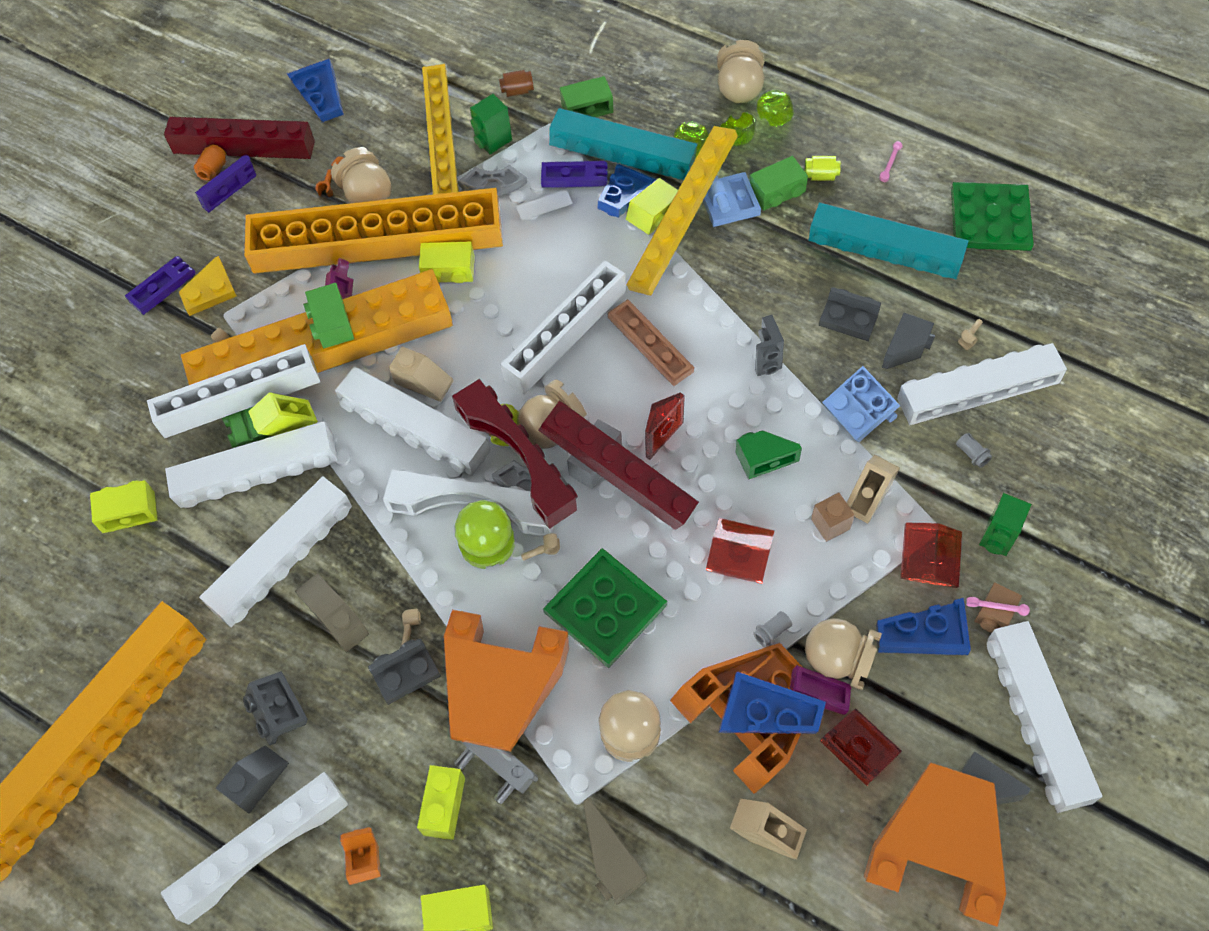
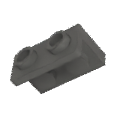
[819,287,881,341]
[755,315,784,376]
[368,638,441,705]
[243,671,308,746]

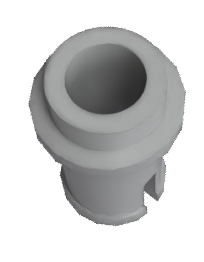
[956,433,992,468]
[753,611,792,647]

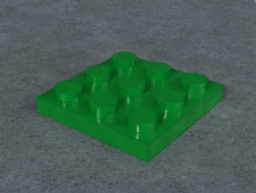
[951,182,1034,251]
[543,548,667,668]

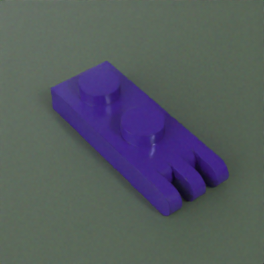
[195,155,257,213]
[541,161,608,188]
[125,256,195,315]

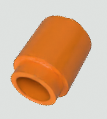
[194,145,226,181]

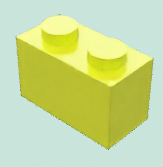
[626,178,678,235]
[419,242,475,283]
[248,392,318,436]
[90,480,158,533]
[417,765,465,840]
[421,885,493,931]

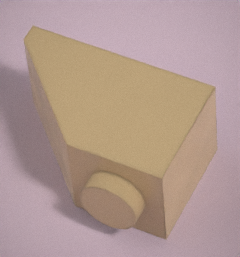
[389,346,453,402]
[847,455,900,524]
[730,799,807,859]

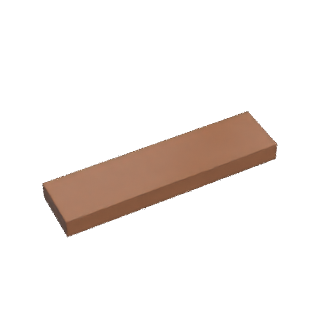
[608,299,694,386]

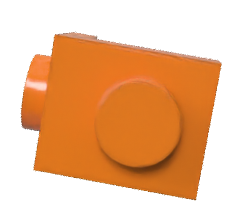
[340,827,381,885]

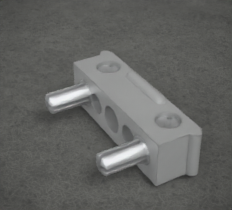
[454,741,538,804]

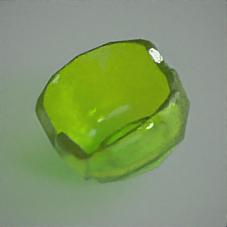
[756,90,794,126]
[719,112,756,147]
[673,122,709,158]

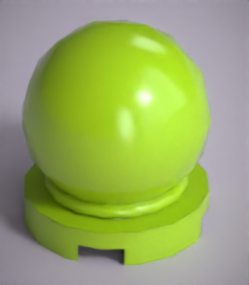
[455,500,515,569]

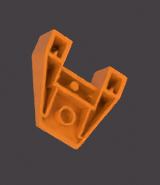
[444,610,569,752]
[670,643,802,794]
[864,762,1006,927]

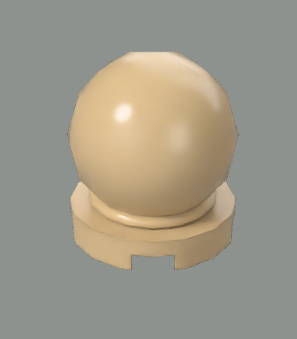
[717,40,765,103]
[331,147,392,203]
[517,379,587,449]
[805,618,882,690]
[599,690,661,762]

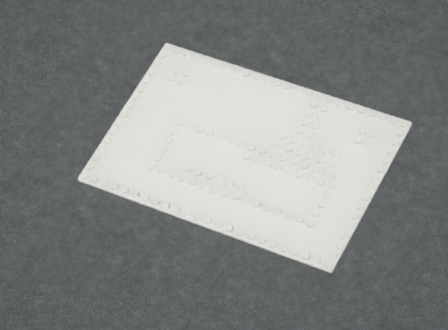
[224,123,941,805]

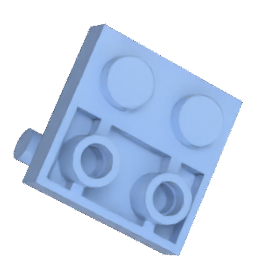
[703,172,761,227]
[822,366,900,442]

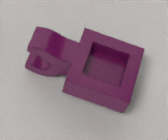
[325,258,354,299]

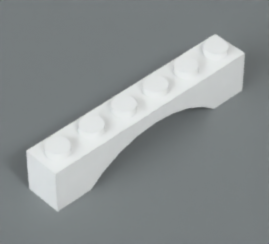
[383,469,553,536]
[160,772,349,925]

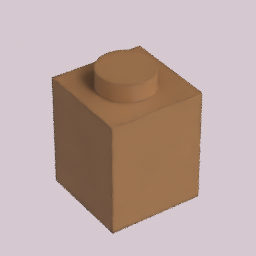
[811,492,855,542]
[974,582,1022,633]

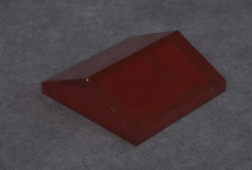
[645,392,685,460]
[706,518,775,584]
[900,522,962,588]
[820,708,902,786]

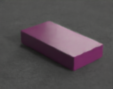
[790,665,851,715]

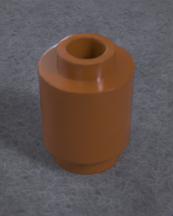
[499,70,534,97]

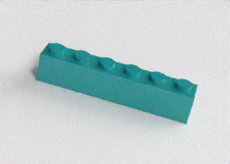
[549,108,697,180]
[808,202,969,279]

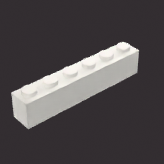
[500,260,626,395]
[897,343,1067,426]
[147,344,320,438]
[335,366,490,476]
[165,421,338,508]
[199,476,352,627]
[987,621,1103,813]

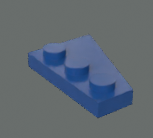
[287,59,344,122]
[597,163,657,218]
[876,598,971,655]
[718,672,826,734]

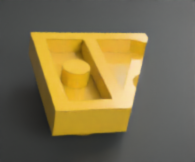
[179,256,237,316]

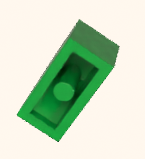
[735,430,802,480]

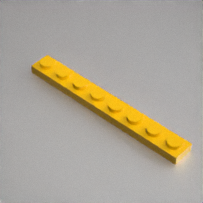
[422,64,459,194]
[626,126,738,296]

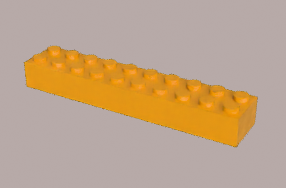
[244,188,503,274]
[180,269,453,385]
[0,601,207,882]

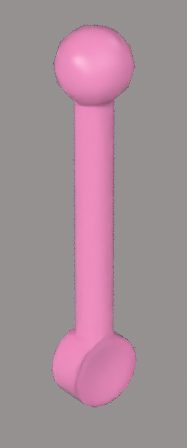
[879,141,902,182]
[966,597,1030,616]

